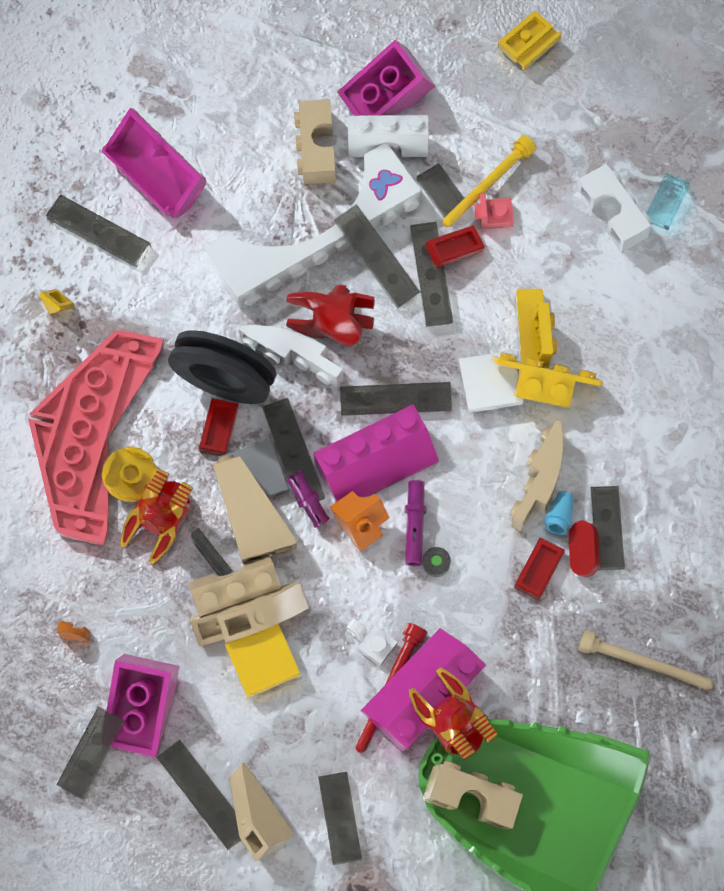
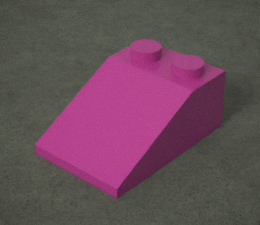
[337,40,436,116]
[101,654,180,757]

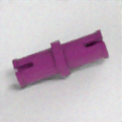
[286,470,330,528]

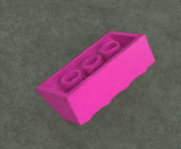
[313,404,439,503]
[360,628,486,752]

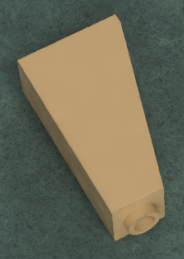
[213,455,297,564]

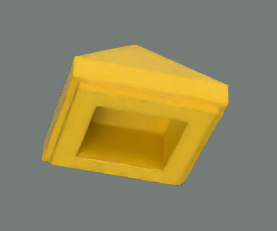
[39,289,75,315]

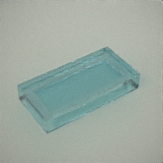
[646,173,691,230]

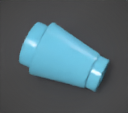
[544,491,574,535]

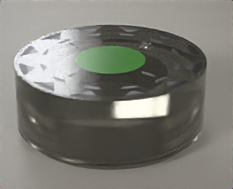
[422,547,451,577]

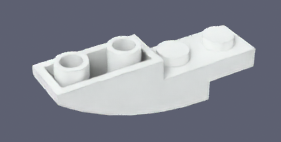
[239,325,343,387]

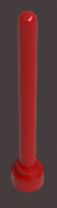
[355,623,428,753]

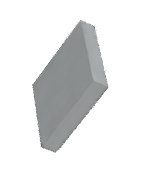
[218,440,289,499]

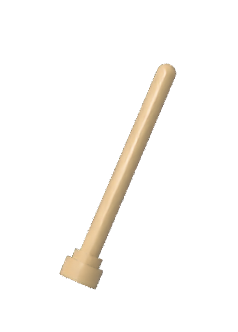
[577,629,714,690]

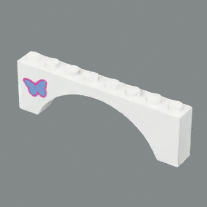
[203,142,421,308]

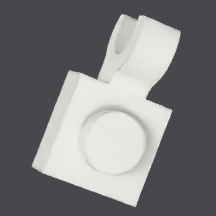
[346,618,398,666]

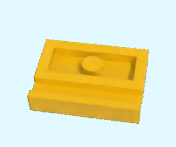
[498,10,562,71]

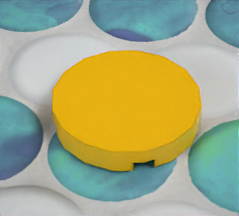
[102,446,157,503]

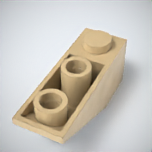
[229,762,294,862]

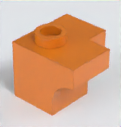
[330,491,390,552]

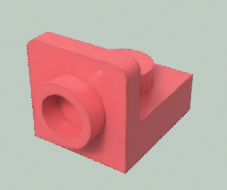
[474,194,514,229]

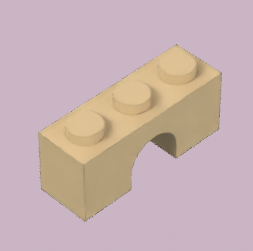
[294,99,336,185]
[188,555,281,617]
[423,761,523,830]

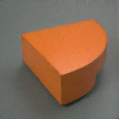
[57,621,91,642]

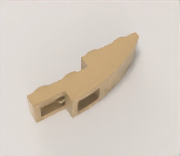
[510,420,563,531]
[190,581,309,647]

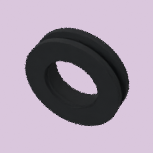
[168,330,277,404]

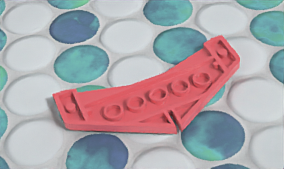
[28,330,165,546]

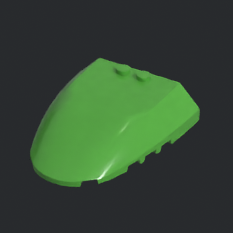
[418,719,651,891]

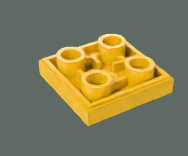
[225,624,301,699]

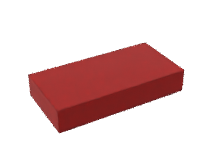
[425,225,485,268]
[199,398,239,456]
[514,537,565,600]

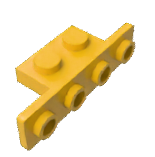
[515,289,557,367]
[491,352,603,408]

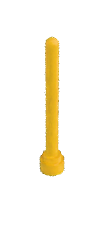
[442,135,537,227]

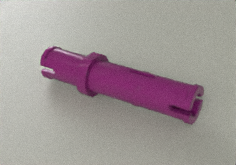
[404,480,427,566]

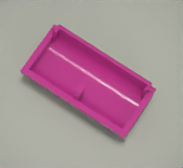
[102,108,207,218]

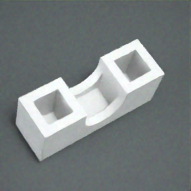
[348,115,428,157]
[577,164,651,253]

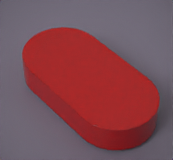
[568,520,600,578]

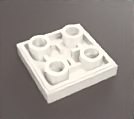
[458,350,523,413]

